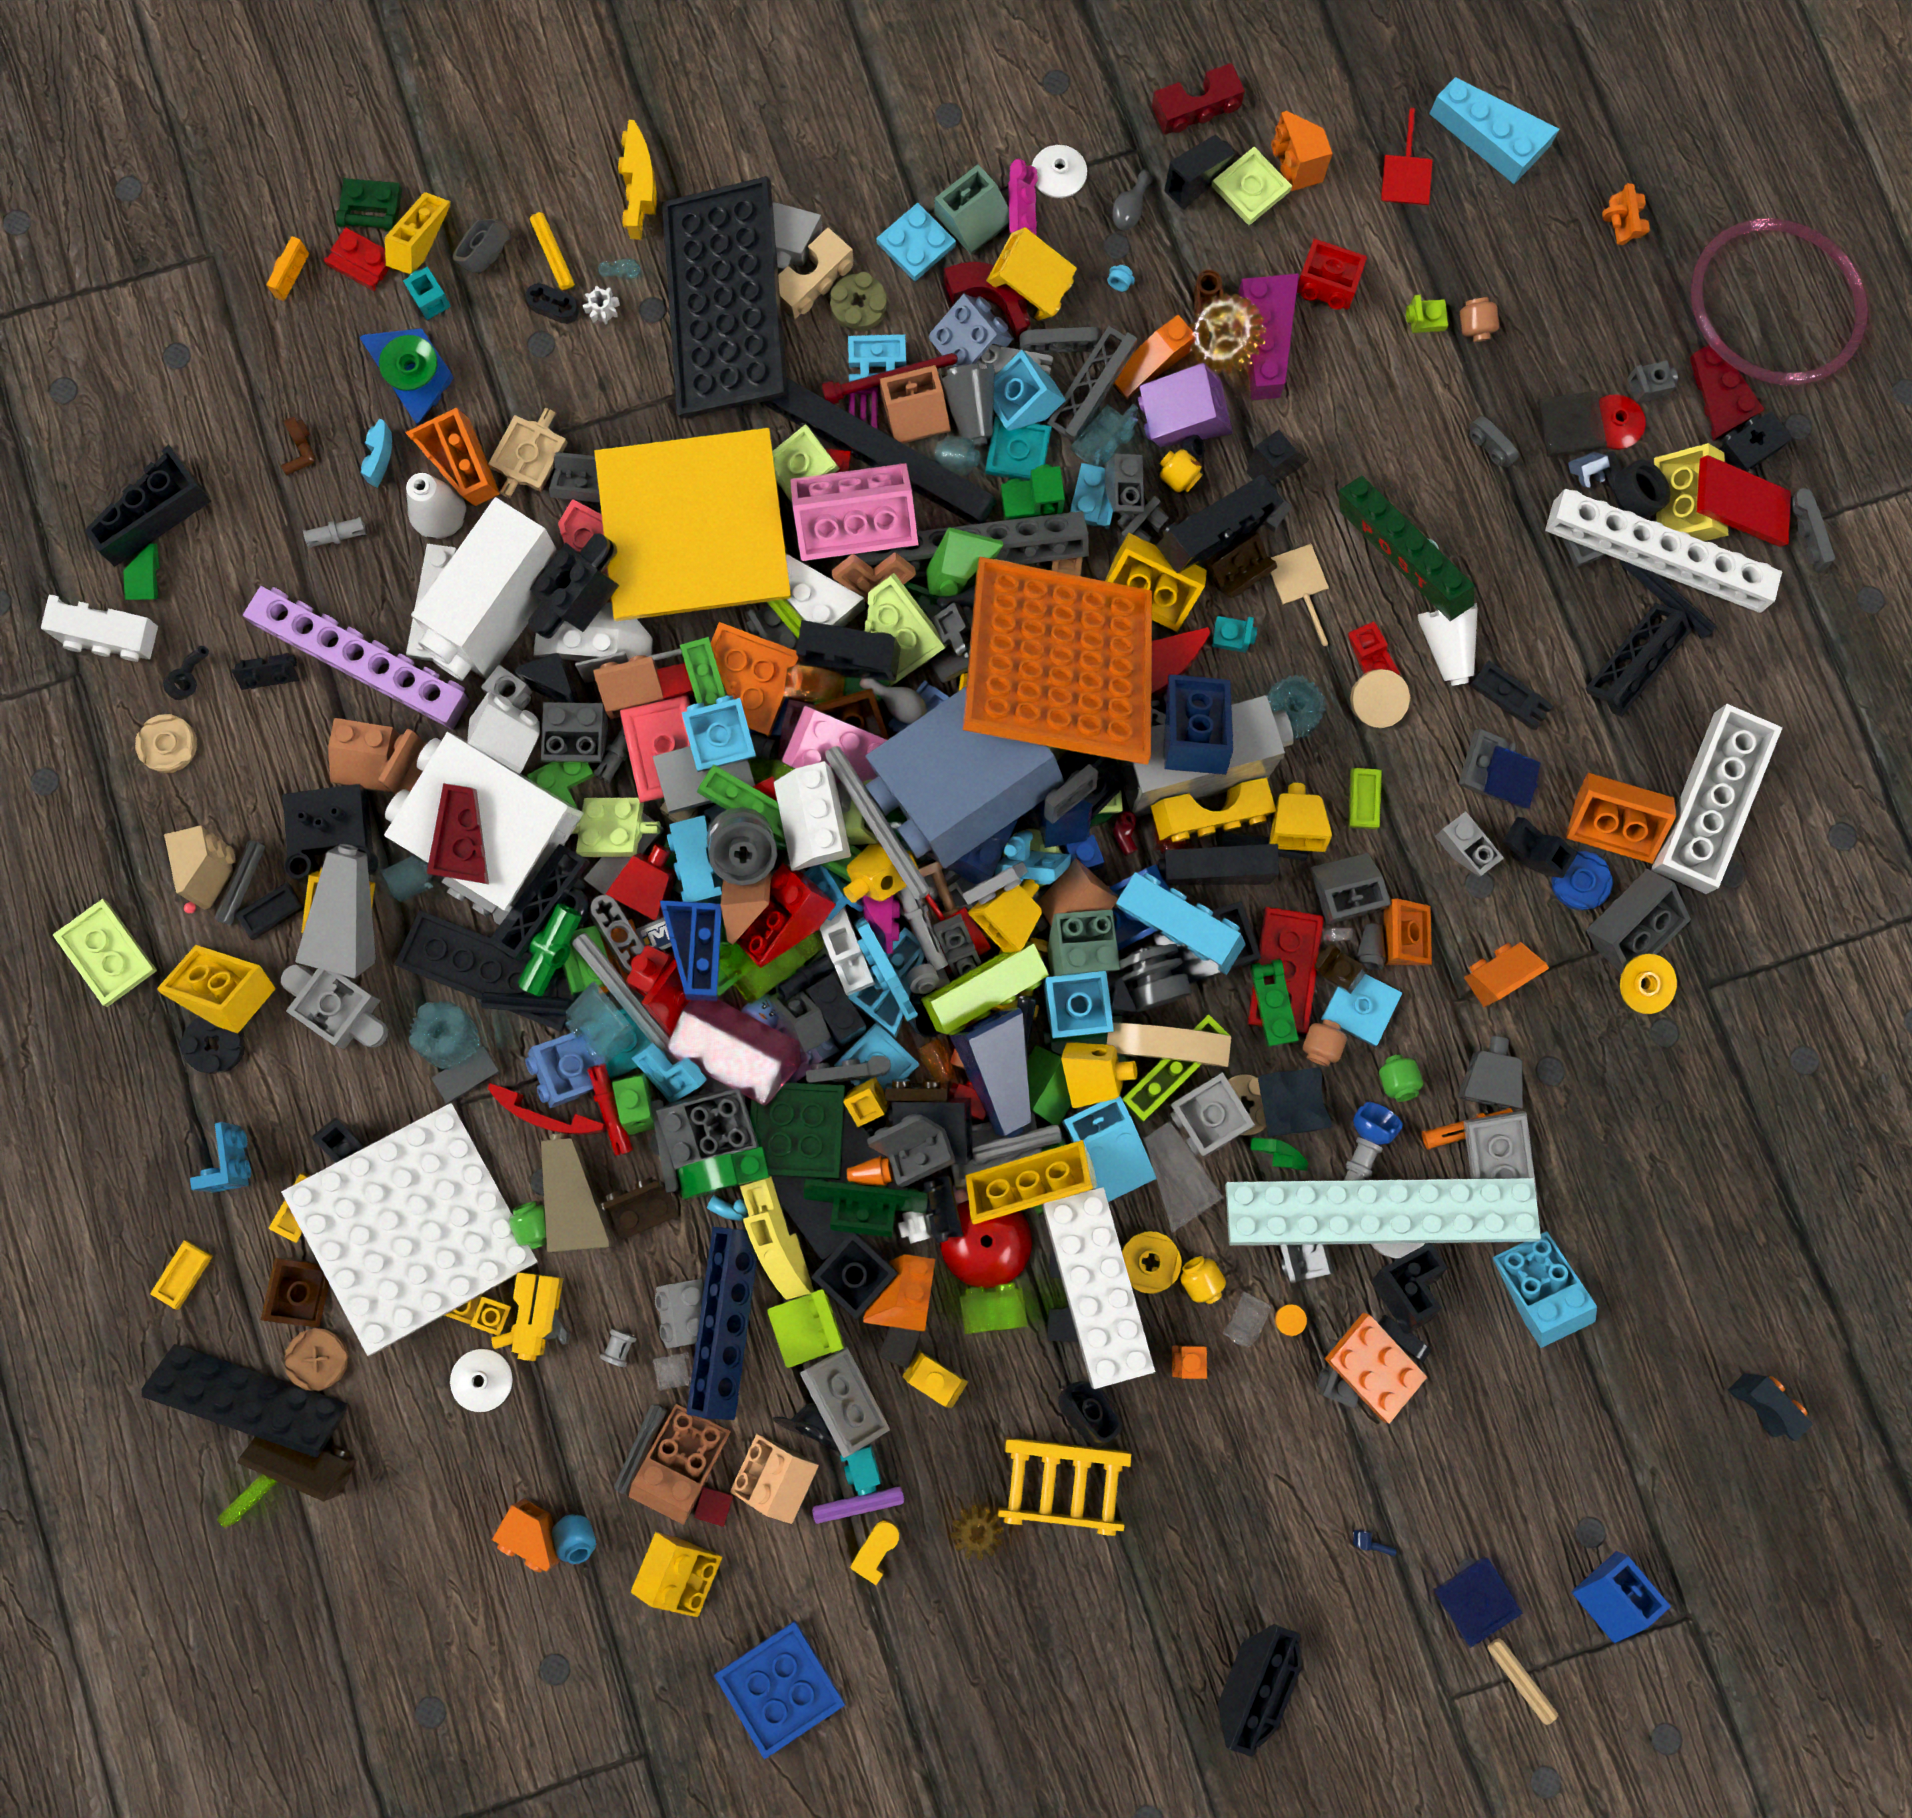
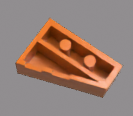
[405,407,500,506]

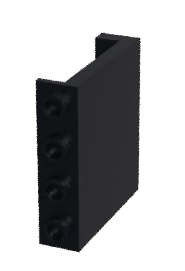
[770,1105,914,1261]

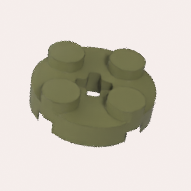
[830,272,887,332]

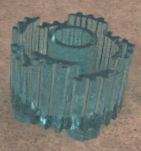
[1267,674,1326,740]
[409,1001,480,1070]

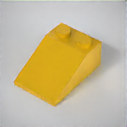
[157,945,276,1034]

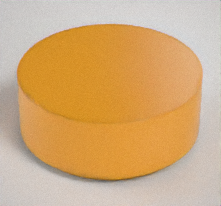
[1274,1304,1307,1336]

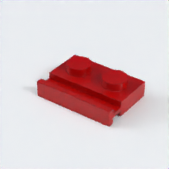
[324,227,390,292]

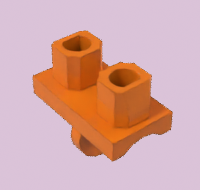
[1602,183,1650,245]

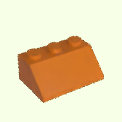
[1566,773,1676,864]

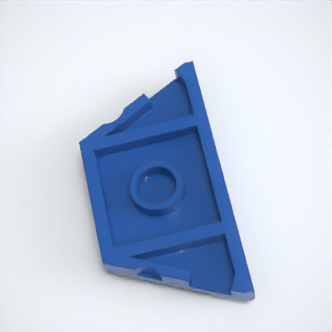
[359,328,454,426]

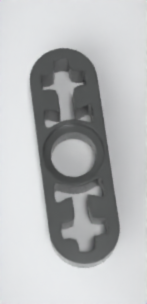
[1019,327,1102,354]

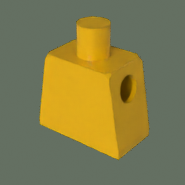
[1269,783,1332,852]
[843,841,920,903]
[968,879,1042,952]
[1061,1042,1137,1108]
[902,1350,968,1408]

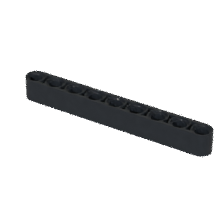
[763,378,997,525]

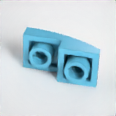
[360,419,392,488]

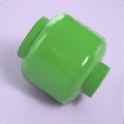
[1379,1055,1423,1102]
[509,1201,547,1249]

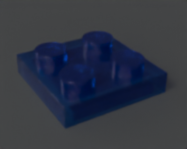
[1433,1556,1523,1648]

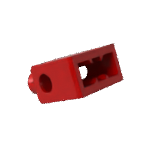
[606,844,677,921]
[627,945,674,1001]

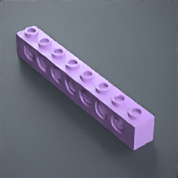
[242,586,470,730]

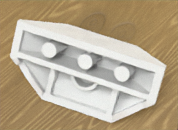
[533,602,653,661]

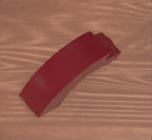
[944,262,1030,342]

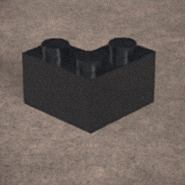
[1371,1243,1448,1335]

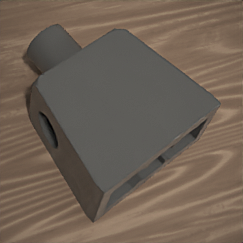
[1457,1036,1523,1110]

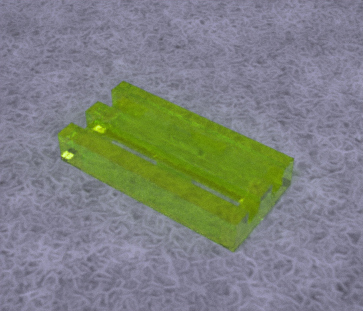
[217,1474,278,1528]

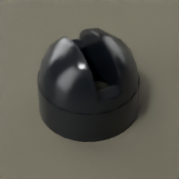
[1180,435,1205,459]

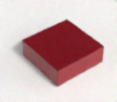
[694,1486,734,1527]

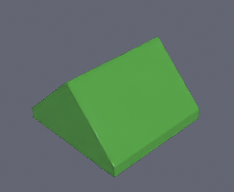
[1027,1045,1071,1126]

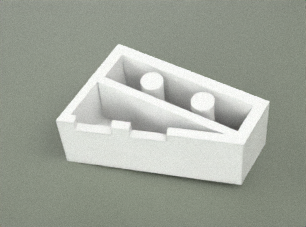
[41,594,158,662]

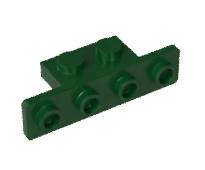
[804,1178,928,1237]

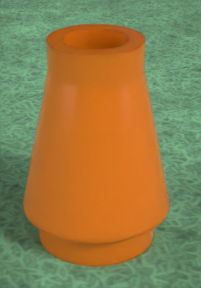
[847,1156,894,1186]

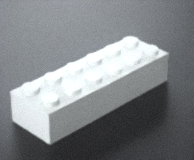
[1651,704,1783,894]
[1042,1187,1155,1389]

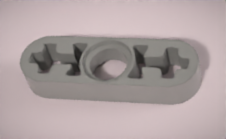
[589,895,644,975]

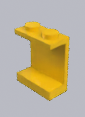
[986,227,1077,321]

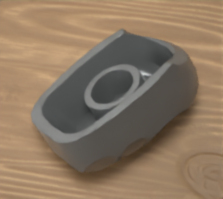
[453,219,511,273]

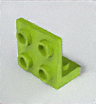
[767,1289,845,1368]

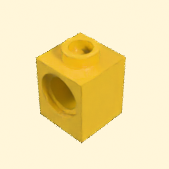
[843,1077,890,1127]

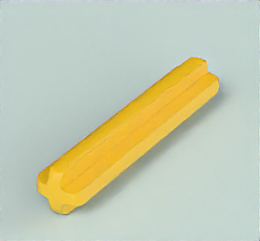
[530,212,574,291]

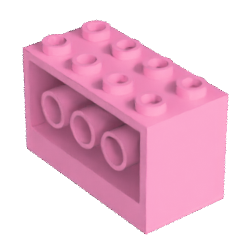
[790,463,918,561]

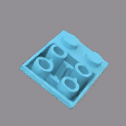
[1062,1096,1157,1202]
[1493,1231,1597,1348]

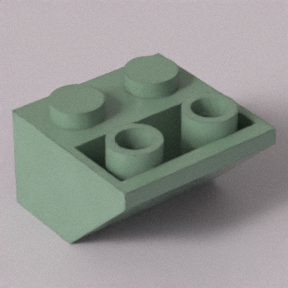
[935,164,1009,255]
[1047,910,1120,977]

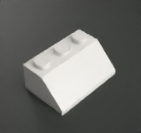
[774,761,851,871]

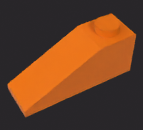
[1113,314,1196,400]

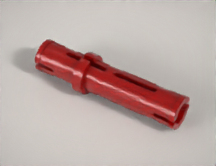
[587,1063,633,1156]

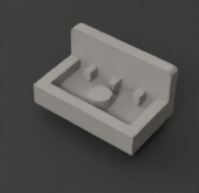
[655,1279,704,1348]

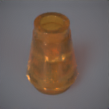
[918,1038,955,1084]

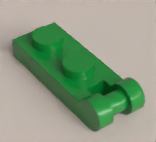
[1250,959,1299,1047]

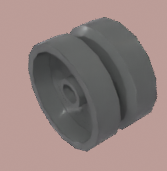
[706,807,777,886]

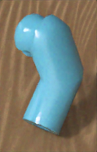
[707,1195,748,1221]

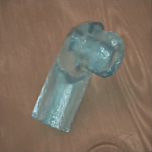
[598,257,640,278]

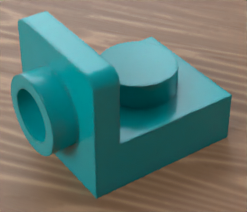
[1211,616,1258,653]

